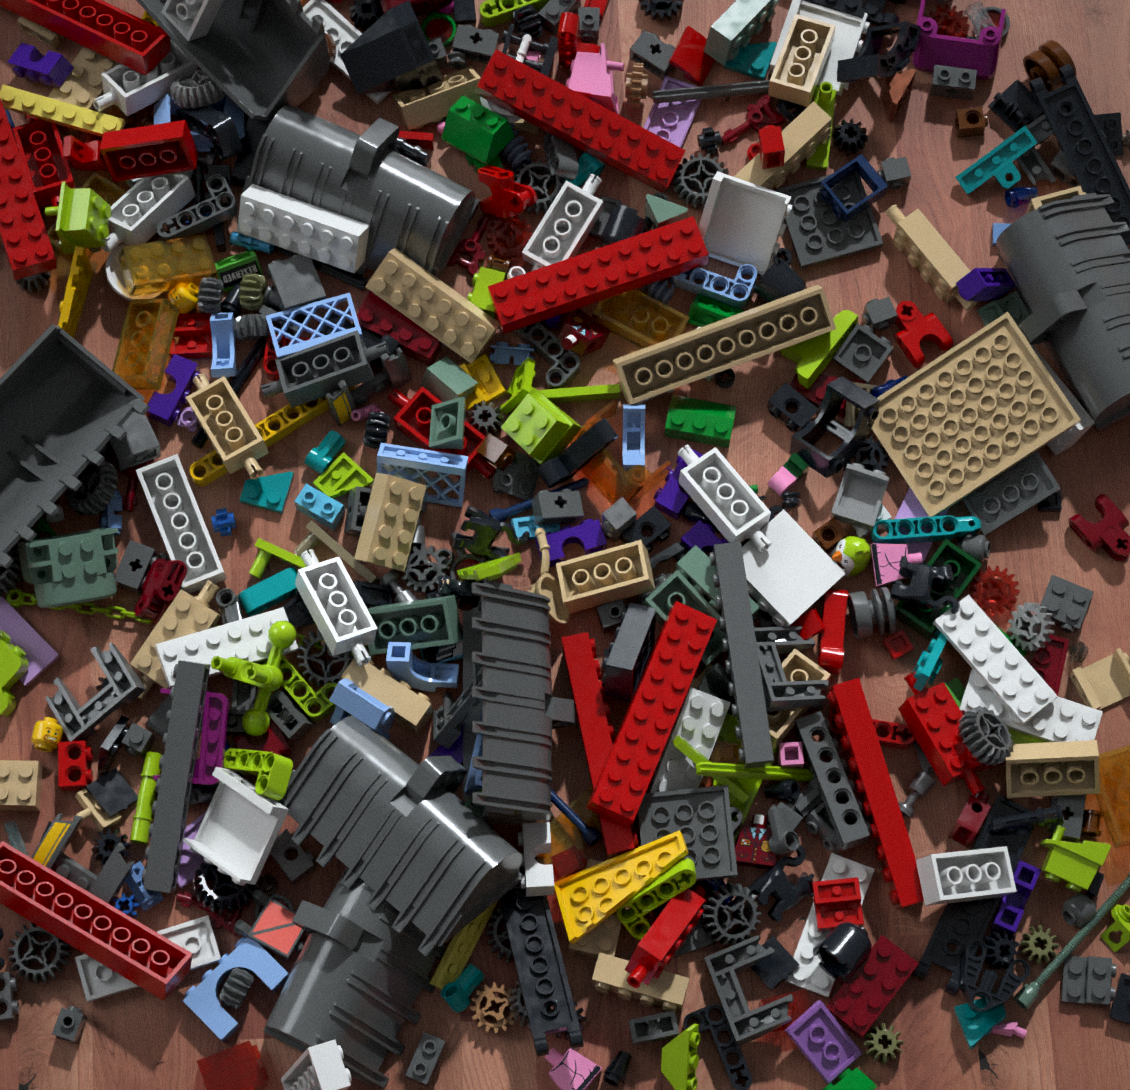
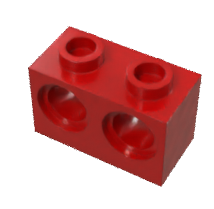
[758,125,785,169]
[58,741,93,791]

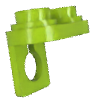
[1100,904,1130,952]

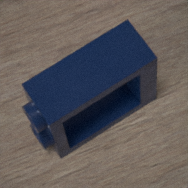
[819,154,888,222]

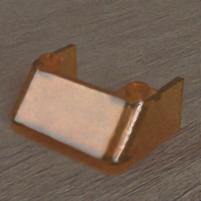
[568,400,671,506]

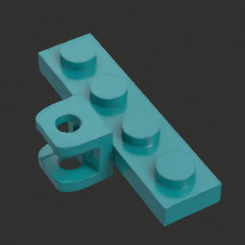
[955,126,1038,195]
[912,628,947,691]

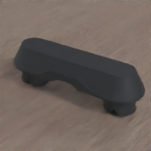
[649,542,687,570]

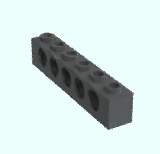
[794,711,872,851]

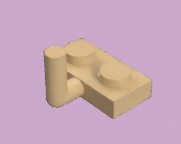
[75,788,122,832]

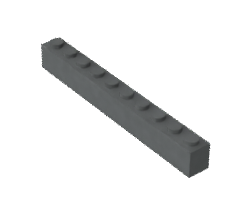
[709,542,774,769]
[142,660,211,893]

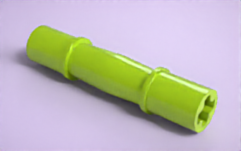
[130,752,163,845]

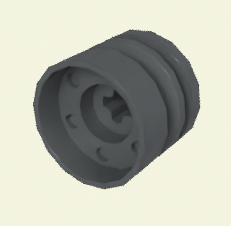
[848,587,896,639]

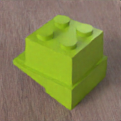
[45,182,111,254]
[501,388,582,465]
[1039,825,1111,893]

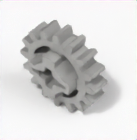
[1008,602,1055,651]

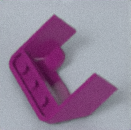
[912,0,1006,80]
[153,688,229,785]

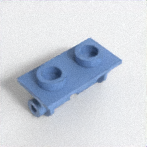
[490,342,535,365]
[99,491,123,536]
[125,861,164,912]

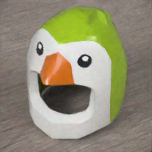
[830,536,871,577]

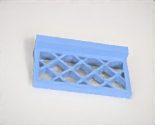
[266,293,364,359]
[377,443,468,507]

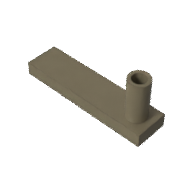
[293,520,380,584]

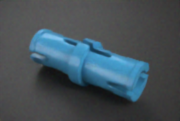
[229,231,275,254]

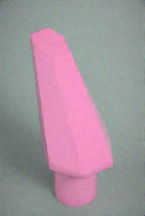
[990,1021,1027,1039]

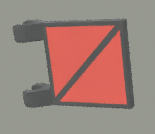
[233,889,304,959]

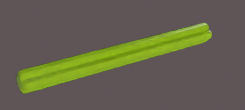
[695,762,814,782]

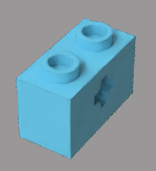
[294,484,345,531]

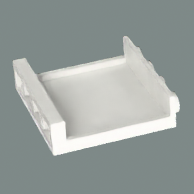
[769,0,870,96]
[698,171,793,281]
[742,509,846,627]
[183,767,289,886]

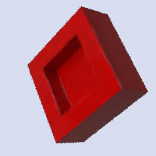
[883,629,914,661]

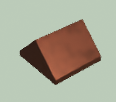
[880,69,917,122]

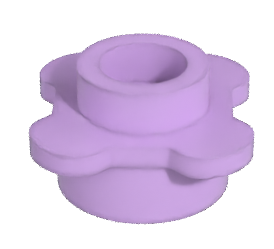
[177,407,199,432]

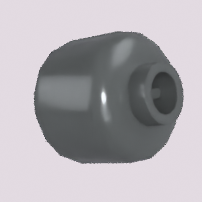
[957,534,991,563]
[1062,893,1097,928]

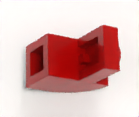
[63,135,108,171]

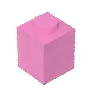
[777,741,804,768]

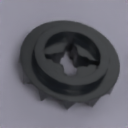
[776,99,807,123]

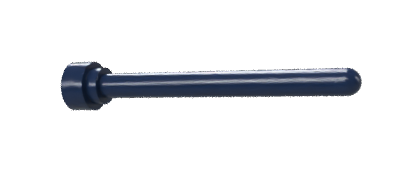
[488,478,589,522]
[551,789,603,847]

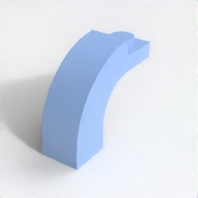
[210,312,237,379]
[622,404,645,484]
[386,642,459,692]

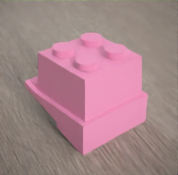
[566,43,625,115]

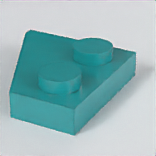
[724,42,777,81]
[239,471,294,514]
[954,998,1006,1050]

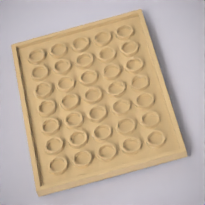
[859,312,1081,517]

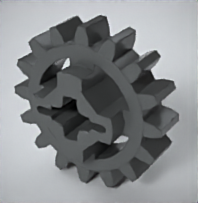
[401,544,449,594]

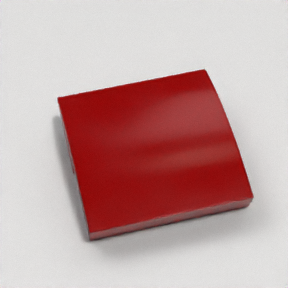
[668,26,715,87]
[169,312,213,359]
[812,877,864,931]

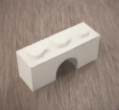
[518,822,554,897]

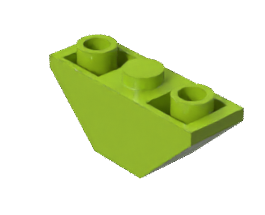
[661,1024,700,1090]

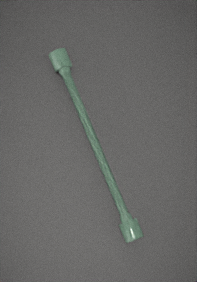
[1013,867,1130,1010]

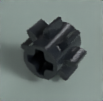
[697,127,722,154]

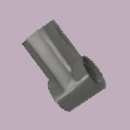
[216,588,243,625]
[768,807,800,856]

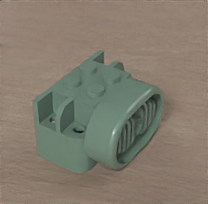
[17,527,119,608]

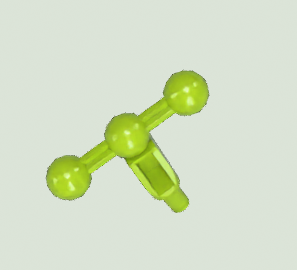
[211,621,296,736]

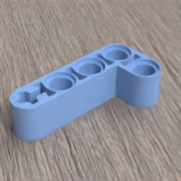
[669,264,757,309]

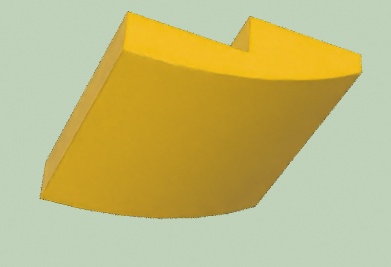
[459,354,507,412]

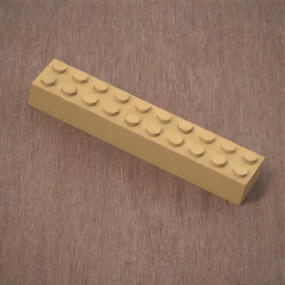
[612,285,836,405]

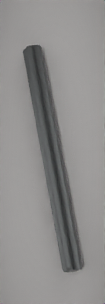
[652,80,770,104]

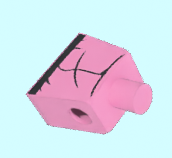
[870,543,923,587]
[544,1047,602,1090]

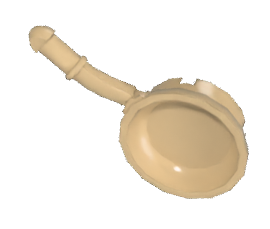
[528,528,571,626]

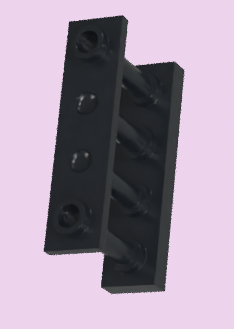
[501,24,558,77]

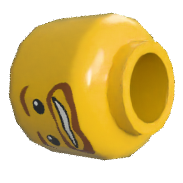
[168,282,199,314]
[31,717,63,752]

